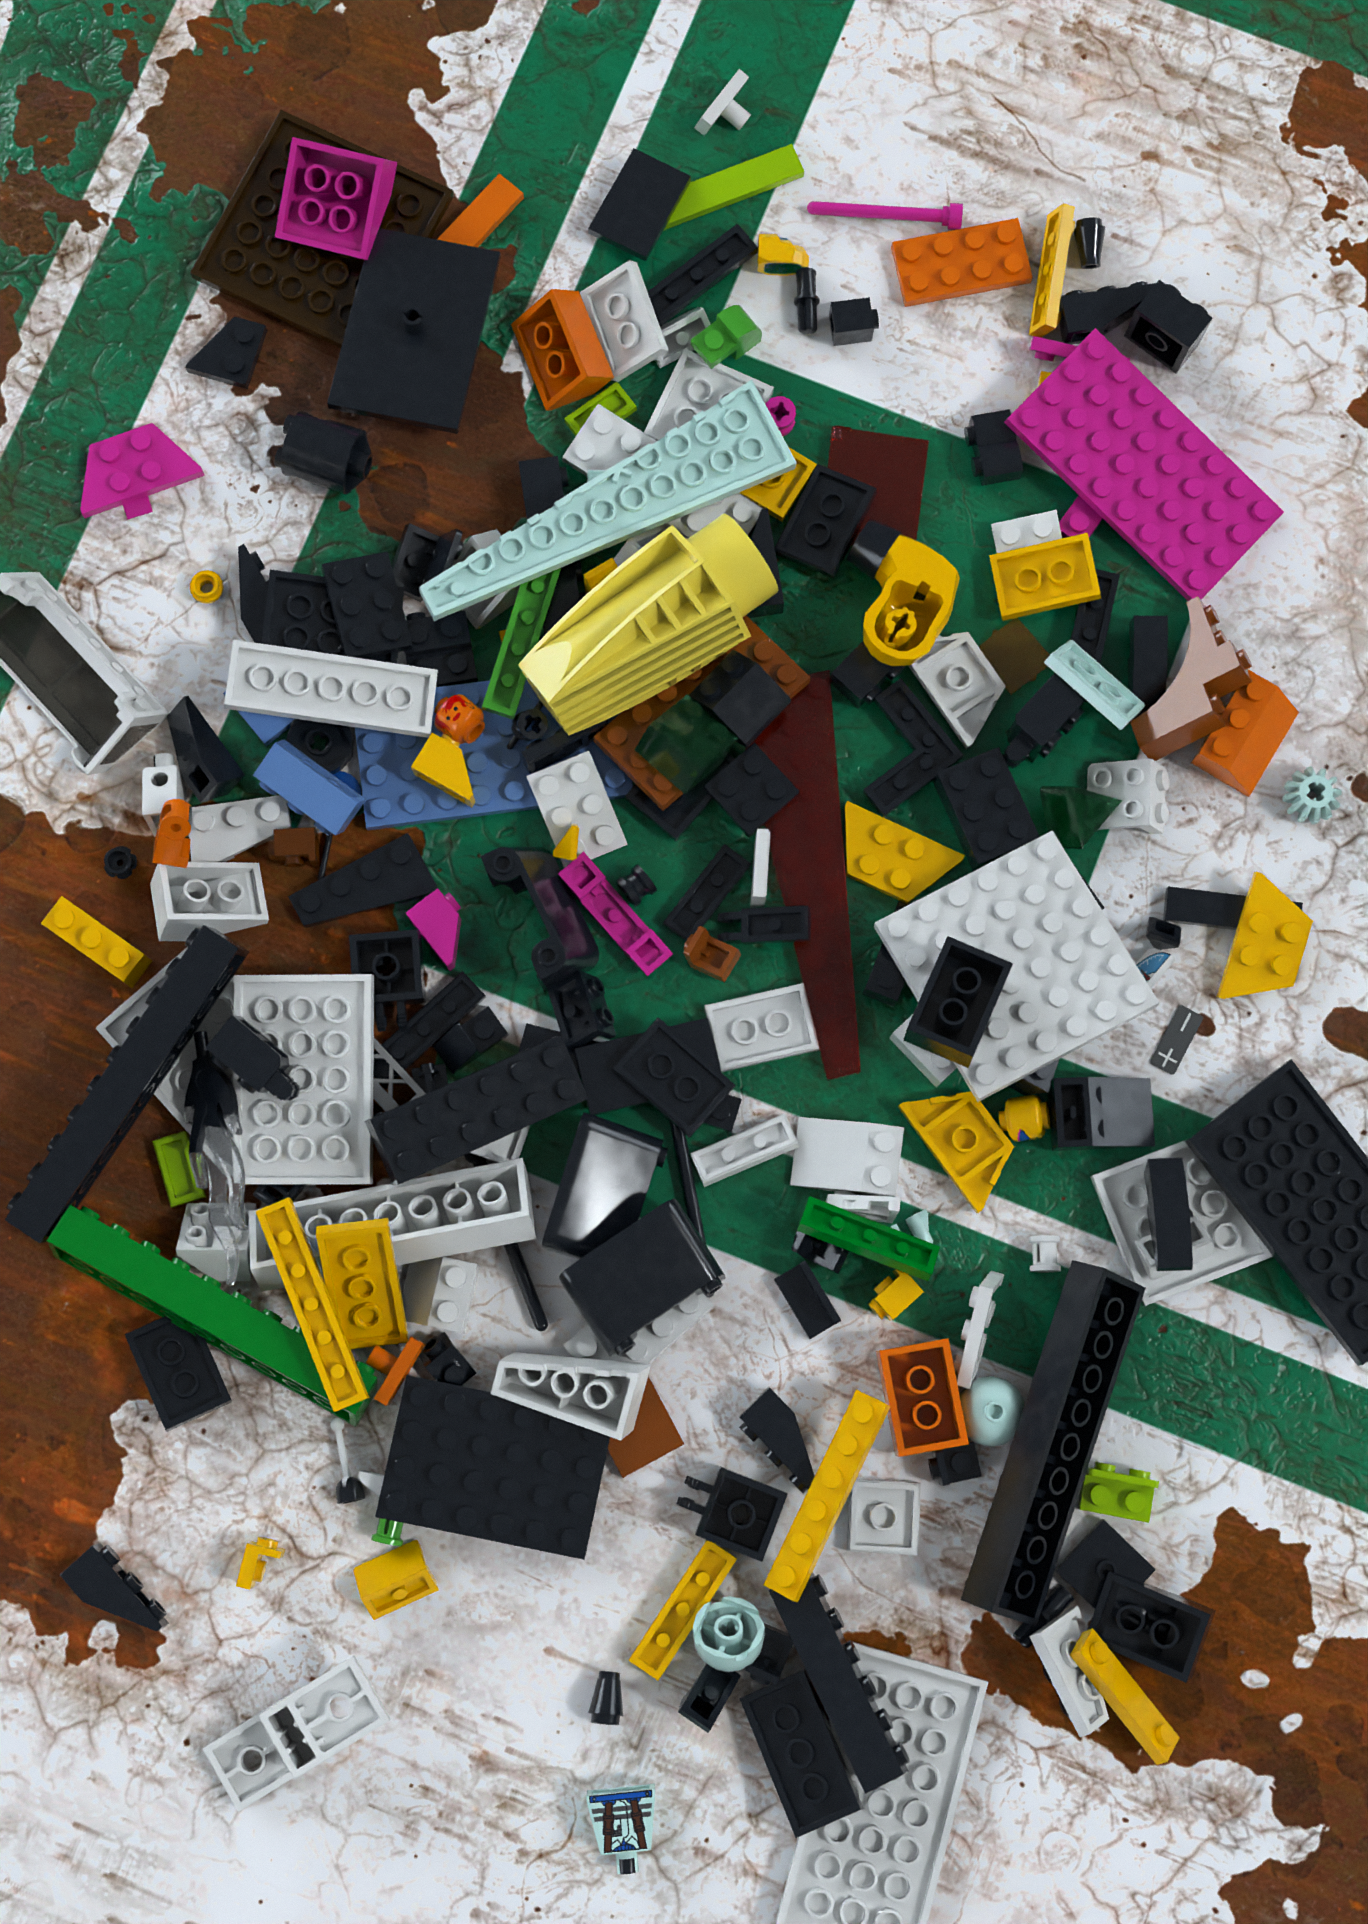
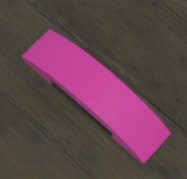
[558,851,673,977]

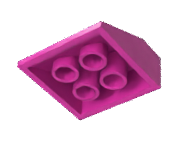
[275,137,397,260]

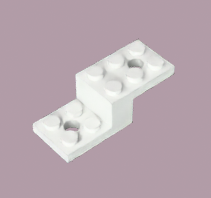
[202,1655,391,1812]

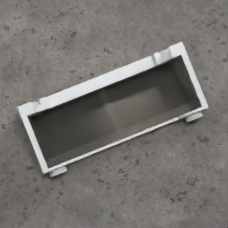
[0,572,170,775]

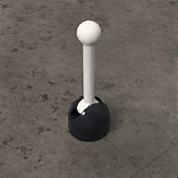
[330,1417,365,1504]

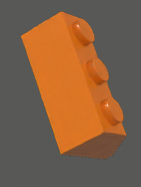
[511,289,614,411]
[1191,670,1299,797]

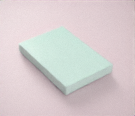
[1044,640,1145,730]

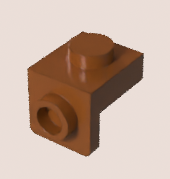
[683,926,741,983]

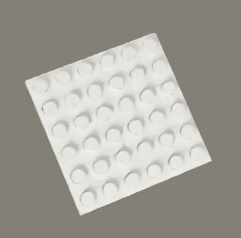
[874,831,1160,1102]

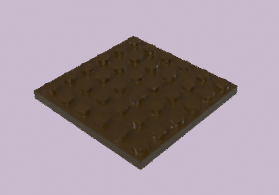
[190,110,454,348]

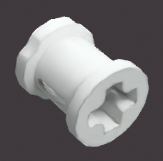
[1029,1235,1061,1273]

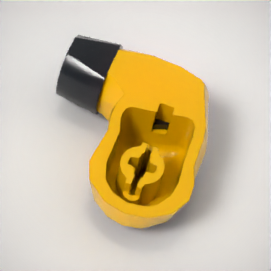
[847,518,960,666]

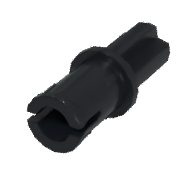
[794,267,820,335]
[1013,1583,1075,1648]

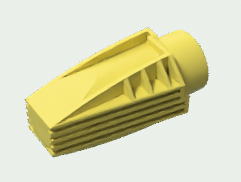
[518,513,778,736]

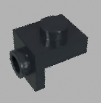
[792,1231,849,1274]
[419,1332,476,1386]
[744,1623,793,1685]

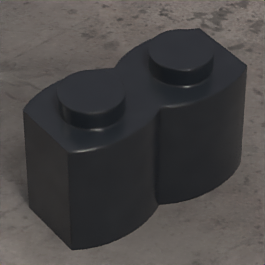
[964,409,1023,486]

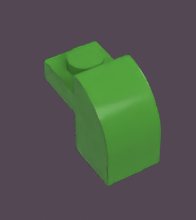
[691,305,762,369]

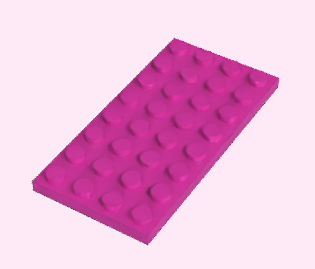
[1004,328,1284,601]

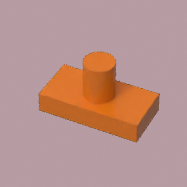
[366,1337,426,1406]

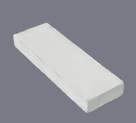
[690,1113,799,1187]

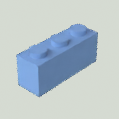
[253,739,366,836]

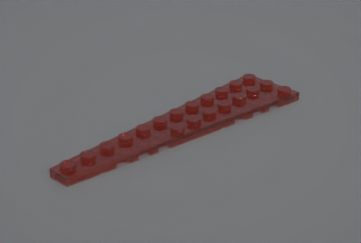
[745,670,861,1081]

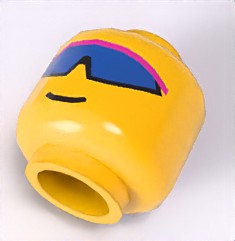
[999,1095,1051,1142]

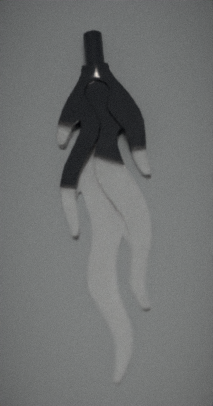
[184,1031,248,1285]

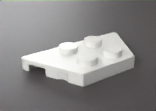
[908,632,1006,750]

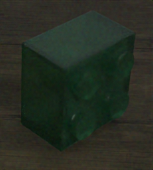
[634,694,738,794]

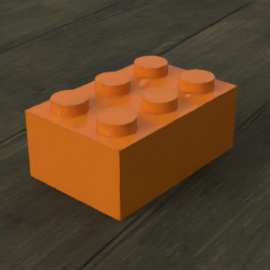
[876,1338,969,1457]

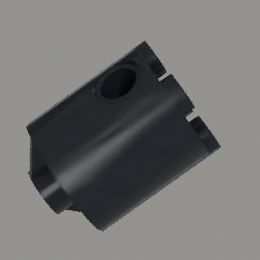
[274,411,373,495]

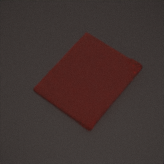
[827,426,929,545]

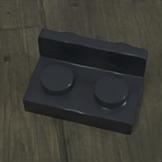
[547,970,616,1051]

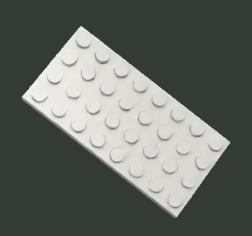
[775,1642,988,1924]

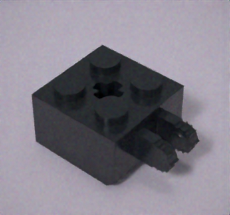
[1003,673,1086,769]
[349,929,426,1032]
[676,1466,788,1562]

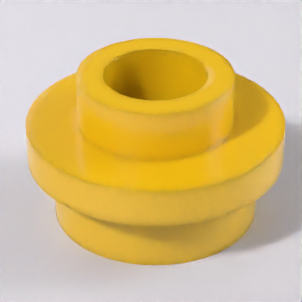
[190,570,224,604]

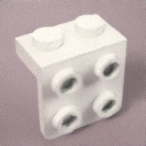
[1086,759,1170,834]

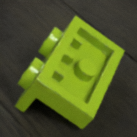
[1077,1462,1159,1523]

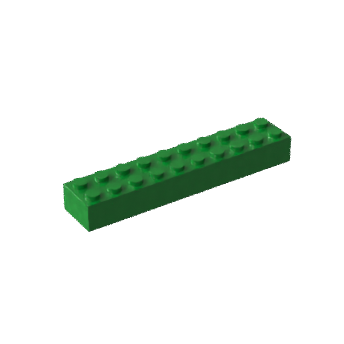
[47,1205,377,1427]

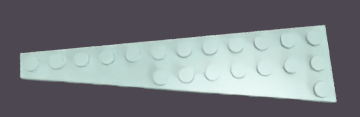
[419,380,797,621]

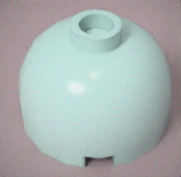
[959,1376,1025,1447]
[693,1596,765,1672]

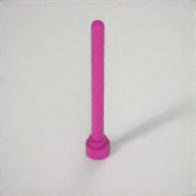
[807,201,963,230]

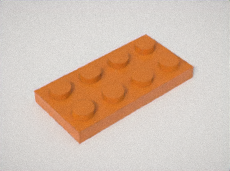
[891,218,1033,307]

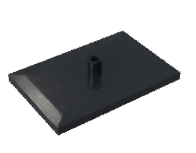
[327,228,501,434]

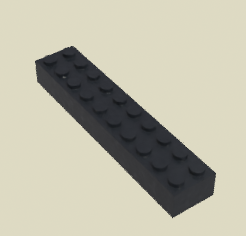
[5,925,250,1243]
[960,1260,1146,1626]

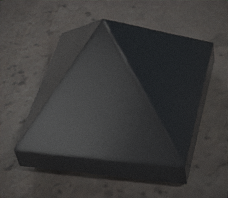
[1146,917,1182,950]

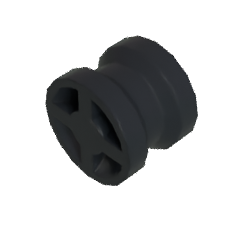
[615,864,657,907]

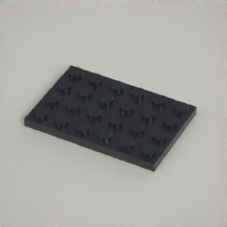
[375,1375,610,1560]

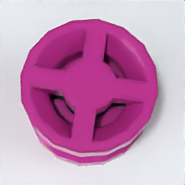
[766,396,796,436]

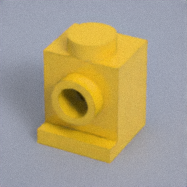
[868,1269,924,1321]

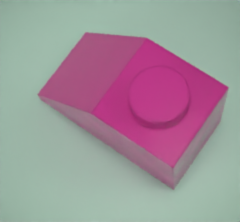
[406,888,461,971]

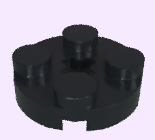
[286,719,354,775]

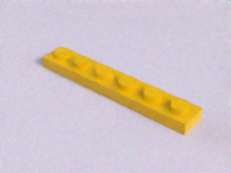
[255,1197,370,1412]
[763,1389,891,1602]

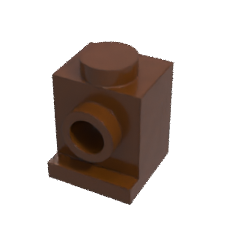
[268,827,320,868]

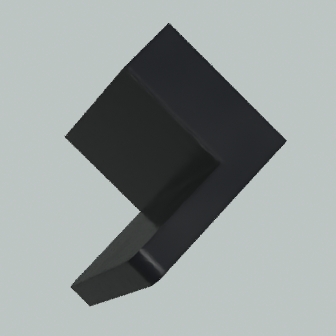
[774,1260,841,1340]

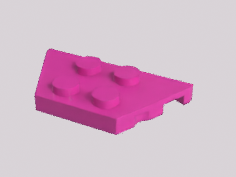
[80,423,205,518]

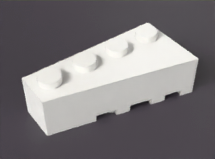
[491,1352,651,1440]

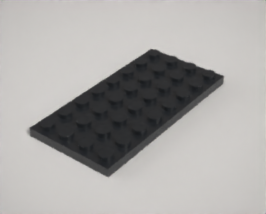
[1185,1059,1368,1366]

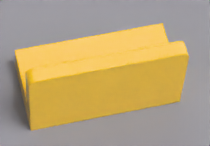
[353,1540,439,1620]

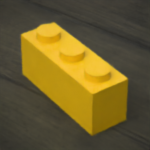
[41,896,152,988]

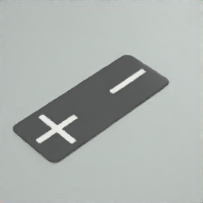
[1150,1005,1203,1075]

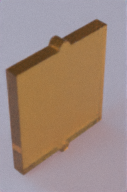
[979,618,1050,695]

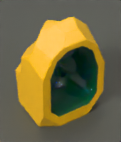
[757,234,809,276]

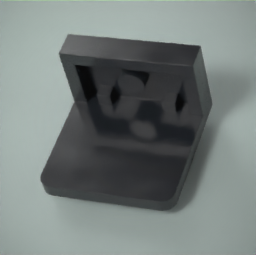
[391,523,463,602]

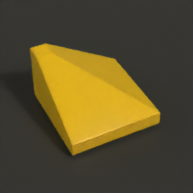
[553,824,579,860]

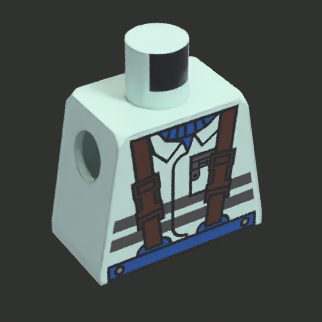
[586,1784,655,1875]

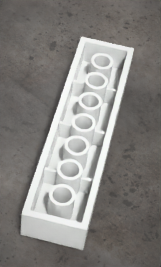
[248,1158,537,1292]

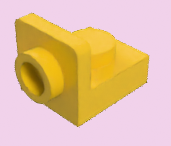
[236,1537,285,1590]

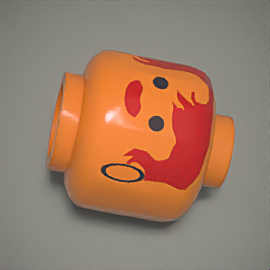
[434,694,485,744]

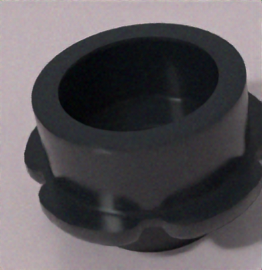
[104,846,137,879]

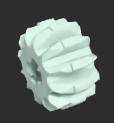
[1282,766,1342,824]

